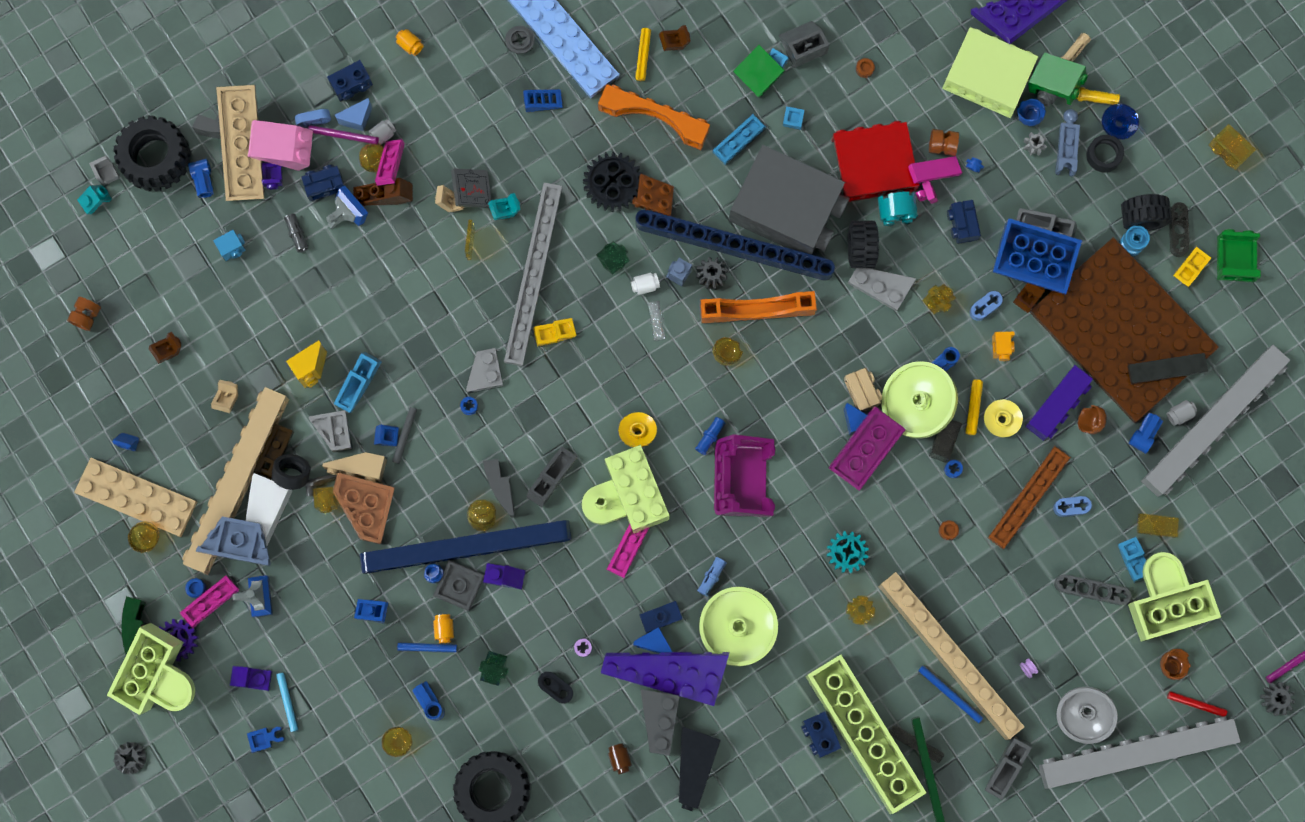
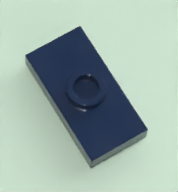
[639,601,683,633]

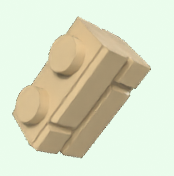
[844,368,882,412]

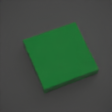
[733,45,785,98]

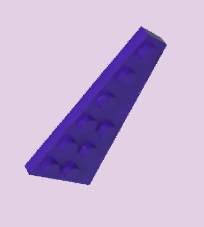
[971,0,1067,44]
[601,652,730,706]

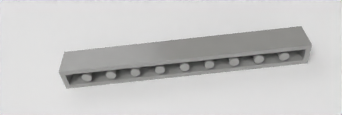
[1141,345,1290,497]
[1038,716,1240,789]

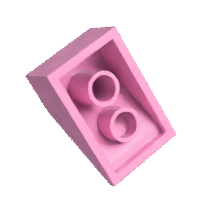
[248,120,313,171]

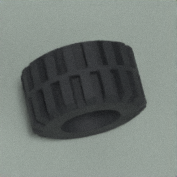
[1121,194,1172,231]
[848,221,879,268]

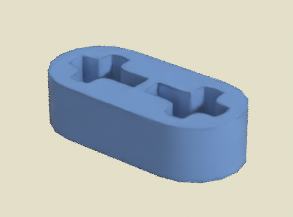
[295,109,331,128]
[970,291,1003,321]
[1053,496,1092,517]

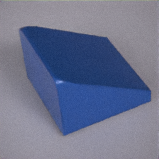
[374,424,399,447]
[112,433,139,452]

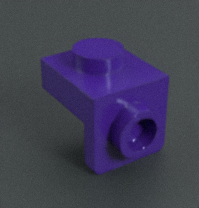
[262,163,283,190]

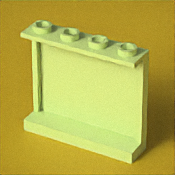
[942,27,1038,118]

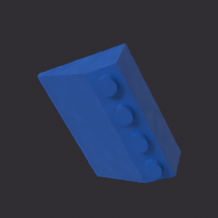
[993,218,1082,294]

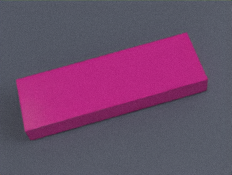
[375,139,405,186]
[908,156,962,184]
[607,524,649,578]
[180,575,239,628]

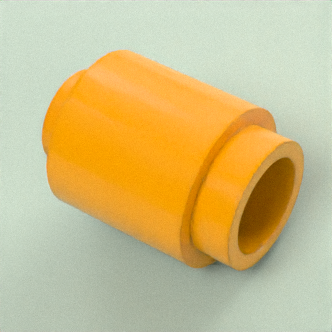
[396,29,424,56]
[433,614,454,643]

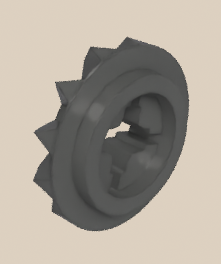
[505,26,535,55]
[113,742,146,774]

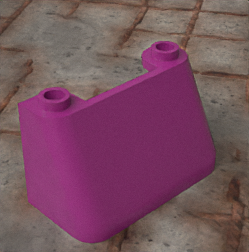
[714,434,776,517]

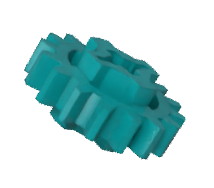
[826,531,869,574]

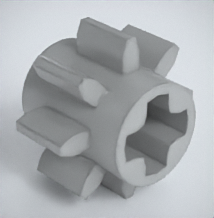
[1023,132,1047,156]

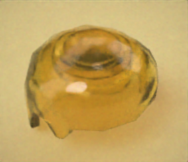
[359,144,383,172]
[712,337,743,366]
[467,499,496,531]
[128,521,160,553]
[381,726,413,757]

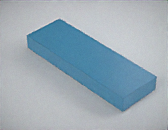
[713,114,766,165]

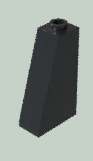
[679,727,721,812]

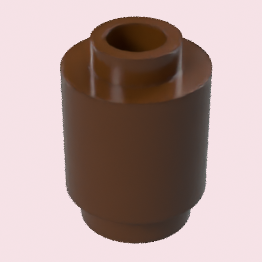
[608,743,632,775]

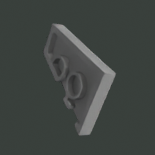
[848,268,916,312]

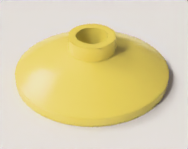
[984,399,1023,437]

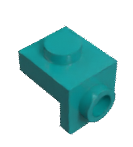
[77,185,112,214]
[488,193,520,220]

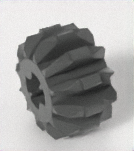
[696,257,728,289]
[1260,682,1296,716]

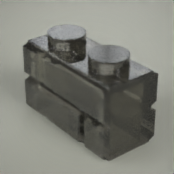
[928,420,962,463]

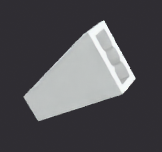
[246,473,292,546]

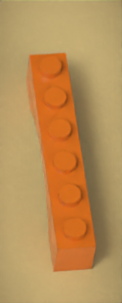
[598,84,710,150]
[700,291,817,324]

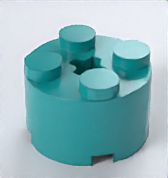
[878,192,918,226]

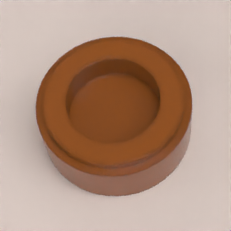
[856,58,875,78]
[939,520,959,540]

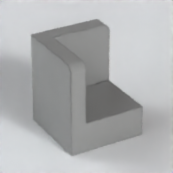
[89,156,120,186]

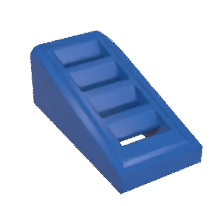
[523,89,563,112]

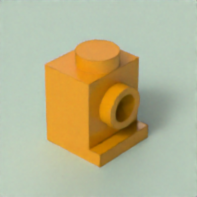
[992,332,1015,361]

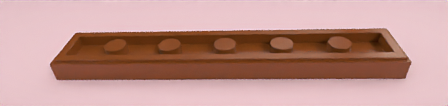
[988,446,1071,549]

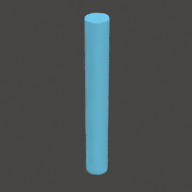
[276,673,298,732]

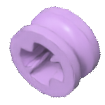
[574,639,592,657]
[1020,659,1038,678]

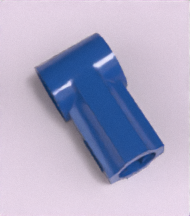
[188,158,214,198]
[931,347,960,372]
[1128,413,1163,454]
[412,681,445,721]

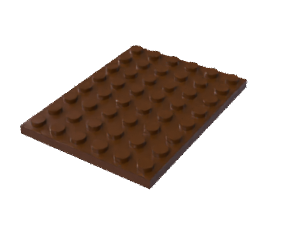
[1030,237,1219,423]

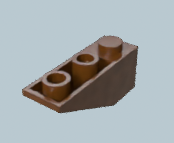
[353,177,413,206]

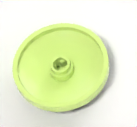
[881,362,958,438]
[699,587,778,666]

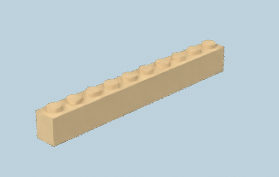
[183,387,289,575]
[878,572,1024,740]

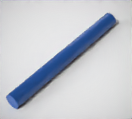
[918,665,983,724]

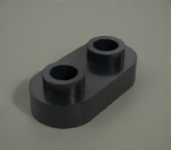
[538,672,573,704]

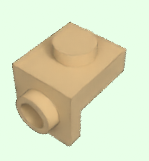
[435,185,464,212]
[211,380,238,413]

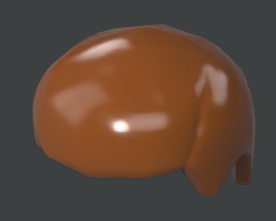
[1078,405,1107,434]
[1160,649,1191,680]

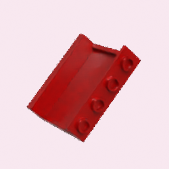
[832,121,919,202]

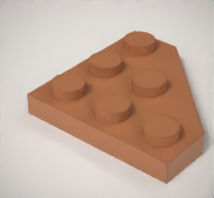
[333,473,394,544]

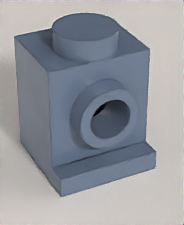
[666,258,692,286]

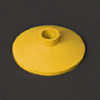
[618,412,657,447]

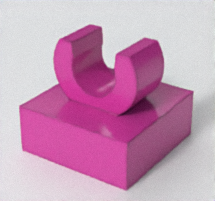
[916,181,938,204]

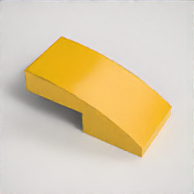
[1173,247,1211,287]
[533,318,576,347]

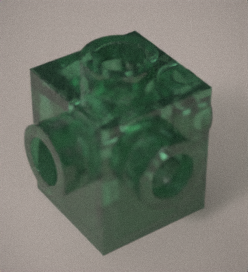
[596,241,630,275]
[479,651,509,686]

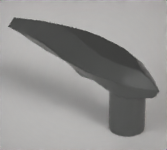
[304,475,337,496]

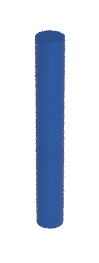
[397,643,457,652]

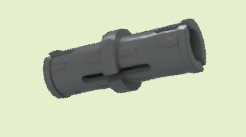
[284,214,308,253]

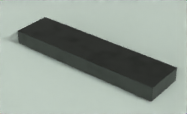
[1127,353,1208,384]

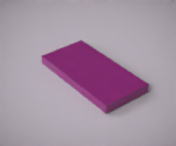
[828,406,906,491]

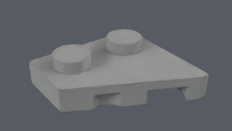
[466,348,503,393]
[309,410,352,452]

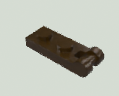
[254,424,294,480]

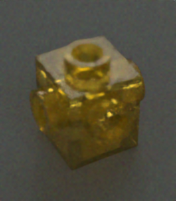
[922,284,956,315]
[846,596,875,625]

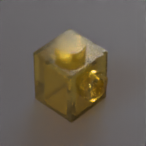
[313,487,338,513]

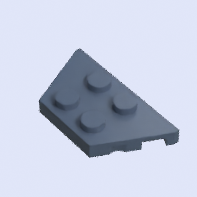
[196,516,271,566]

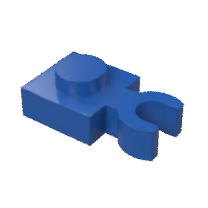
[247,727,285,753]

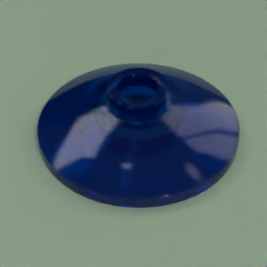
[1101,104,1139,140]

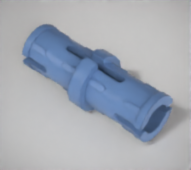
[697,557,727,597]

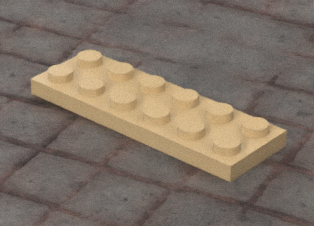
[216,85,265,201]
[74,458,197,537]

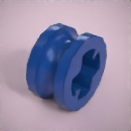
[460,397,478,415]
[944,460,963,478]

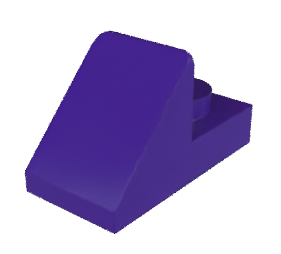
[483,563,526,590]
[230,666,272,691]

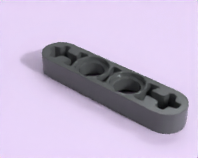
[1054,575,1131,605]

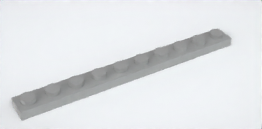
[504,183,562,367]

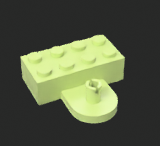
[582,445,669,534]
[1128,552,1221,642]
[107,623,195,715]

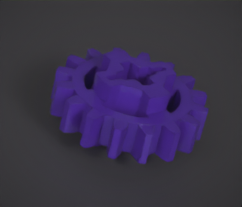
[159,619,199,662]

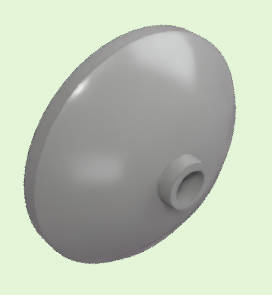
[1056,687,1118,744]

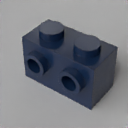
[327,60,373,102]
[801,712,841,758]

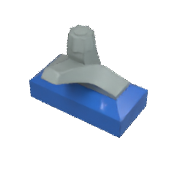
[326,186,368,229]
[233,575,273,617]

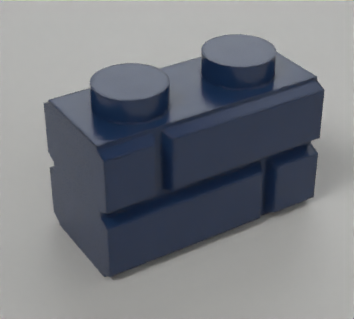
[301,165,344,201]
[947,200,981,244]

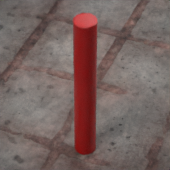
[1167,691,1227,717]

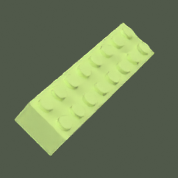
[805,655,926,814]

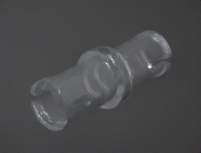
[648,301,666,341]

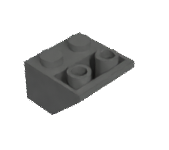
[778,21,829,68]

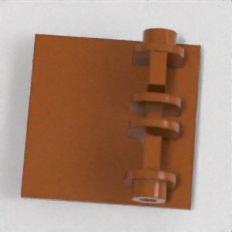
[632,174,674,216]

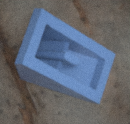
[335,98,372,131]

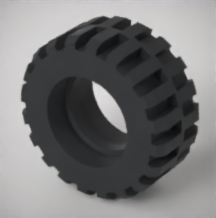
[113,116,191,191]
[453,751,531,822]

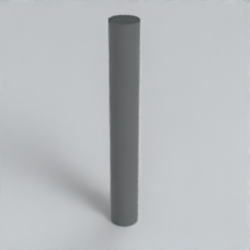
[392,407,417,464]

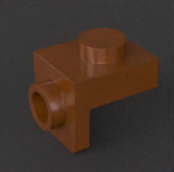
[659,25,691,51]
[1013,283,1045,313]
[149,332,181,364]

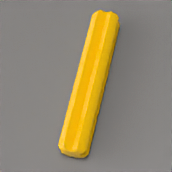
[636,28,651,81]
[965,379,983,435]

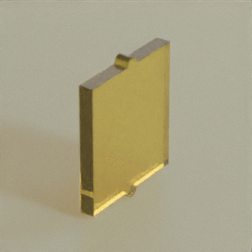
[465,220,475,260]

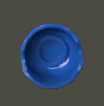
[1017,99,1046,127]

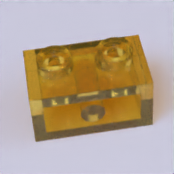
[1209,124,1256,170]

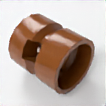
[929,129,959,156]
[67,297,101,331]

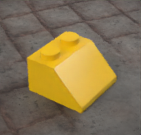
[286,340,327,388]

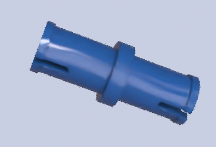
[695,417,726,455]

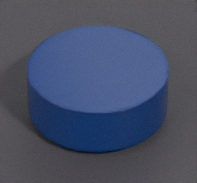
[185,578,206,598]

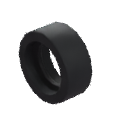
[1086,135,1124,173]
[272,454,310,490]

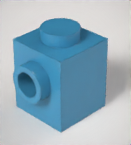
[213,230,246,261]

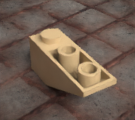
[322,452,387,482]

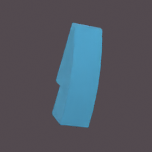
[334,352,382,413]

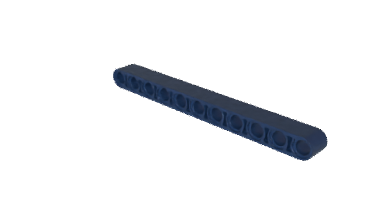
[636,210,835,281]
[359,520,572,574]

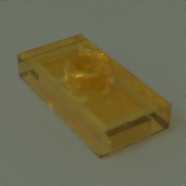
[1137,513,1179,538]

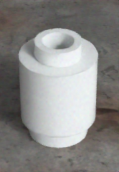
[631,273,660,295]

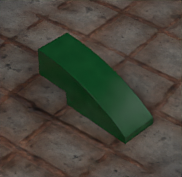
[121,596,147,655]

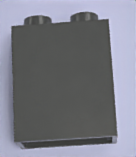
[729,145,850,255]

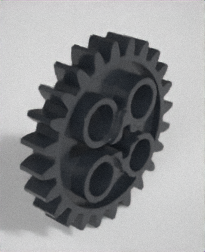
[583,152,643,212]

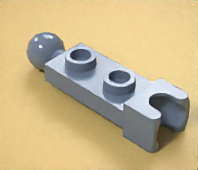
[1055,109,1080,177]

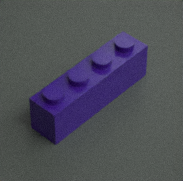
[1025,365,1093,441]

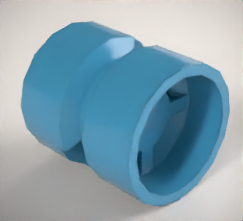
[1119,226,1150,256]

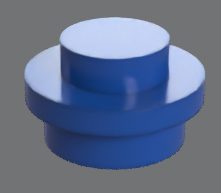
[966,157,984,173]
[424,564,444,583]

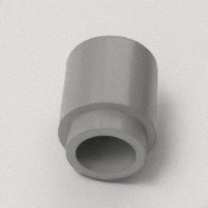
[368,119,396,146]
[1166,400,1197,426]

